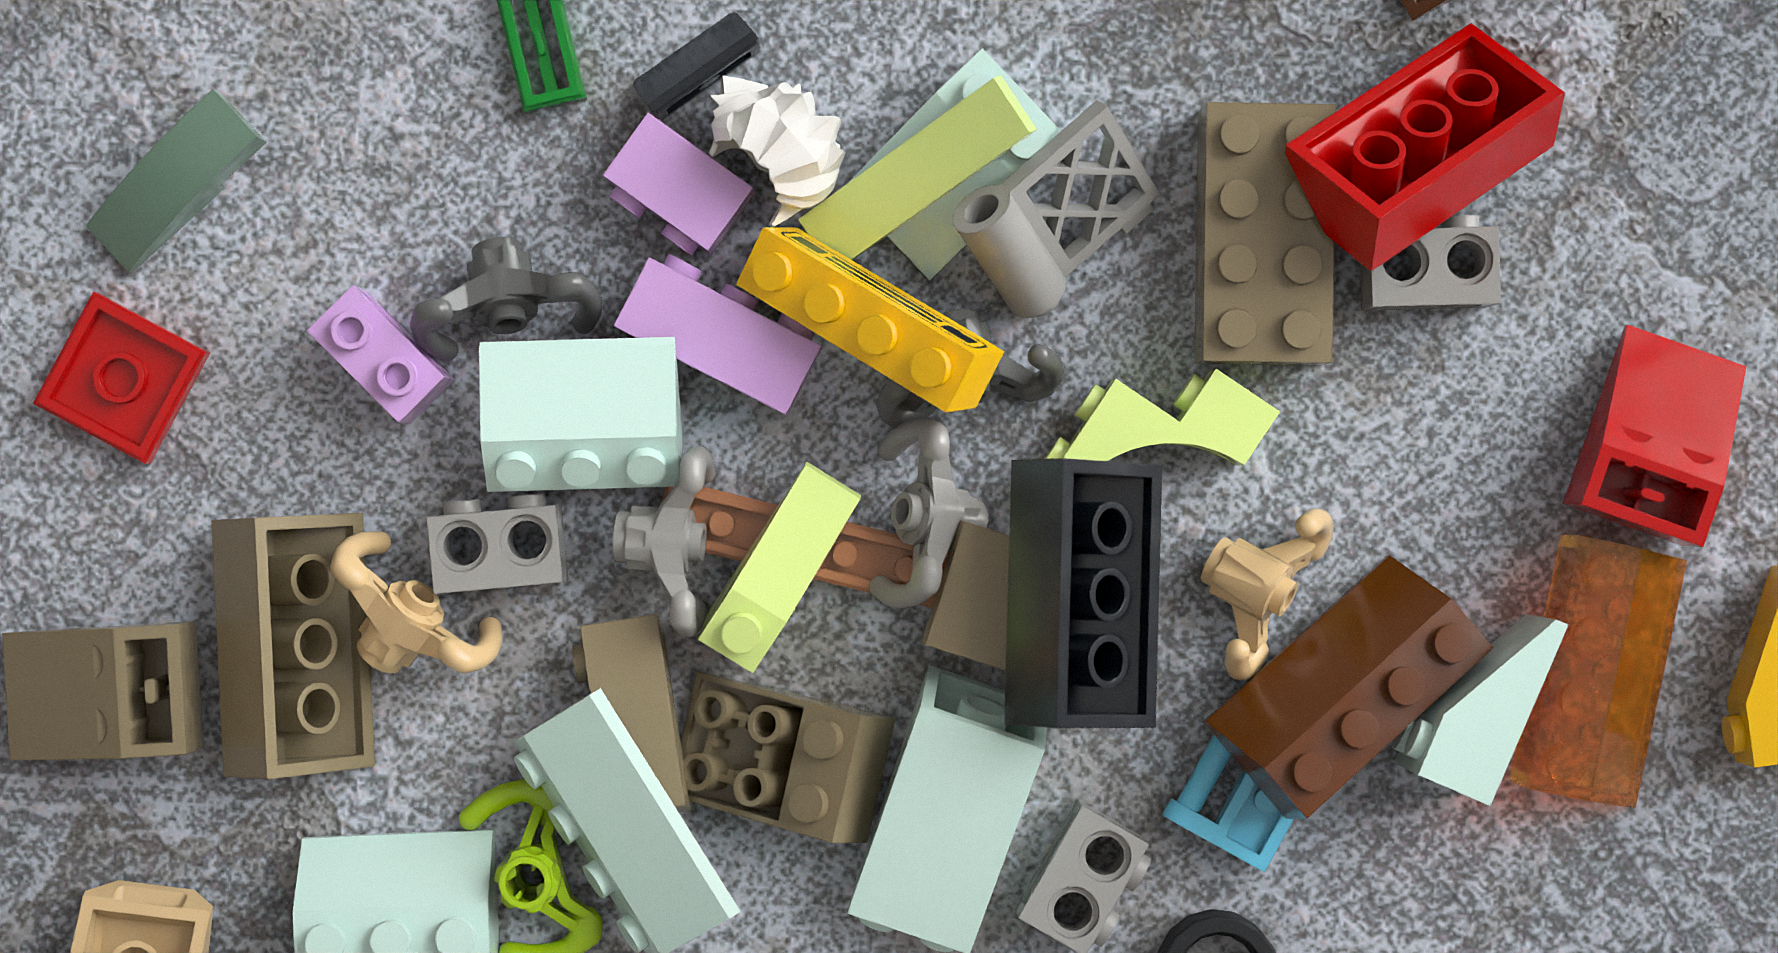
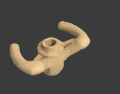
[1201,509,1334,681]
[330,531,502,674]

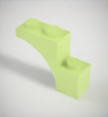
[1044,369,1280,466]

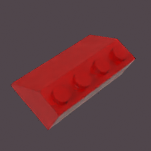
[1285,23,1565,272]

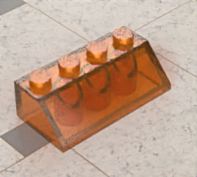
[1509,534,1687,808]

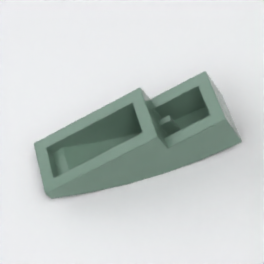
[86,89,267,273]

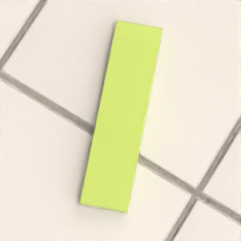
[798,75,1037,261]

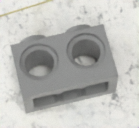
[1360,215,1501,311]
[427,493,569,594]
[1015,799,1151,953]

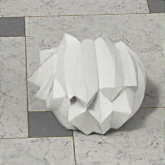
[709,76,846,227]

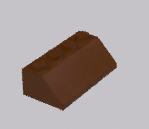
[1203,555,1493,819]

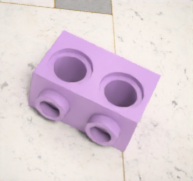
[307,285,455,424]

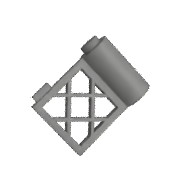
[952,100,1160,318]

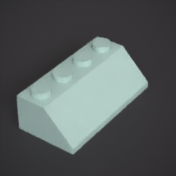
[513,688,741,953]

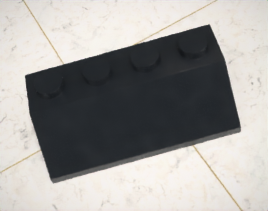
[1004,458,1162,728]

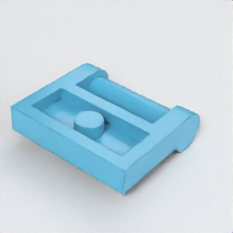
[1162,734,1294,872]

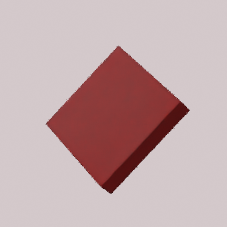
[33,291,210,464]

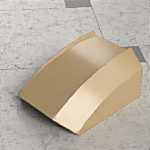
[70,880,213,953]

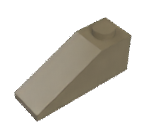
[572,614,691,813]

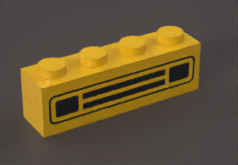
[736,227,1005,412]

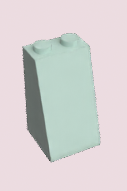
[847,665,1047,953]

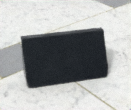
[633,12,761,121]

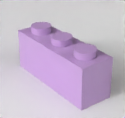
[614,254,822,416]

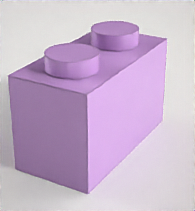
[603,113,755,256]

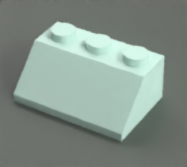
[479,337,683,492]
[293,829,500,953]

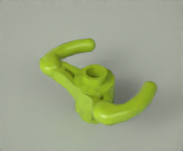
[459,778,603,953]

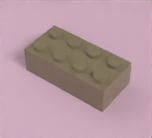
[1194,102,1336,366]

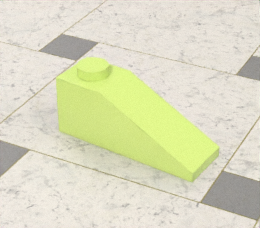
[698,462,861,673]

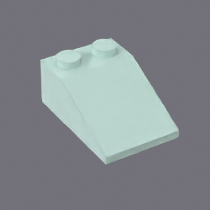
[847,48,1061,281]
[1392,614,1568,806]

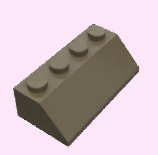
[211,513,375,780]

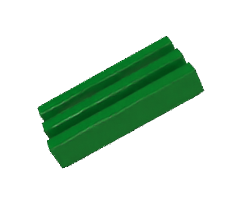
[497,0,587,114]

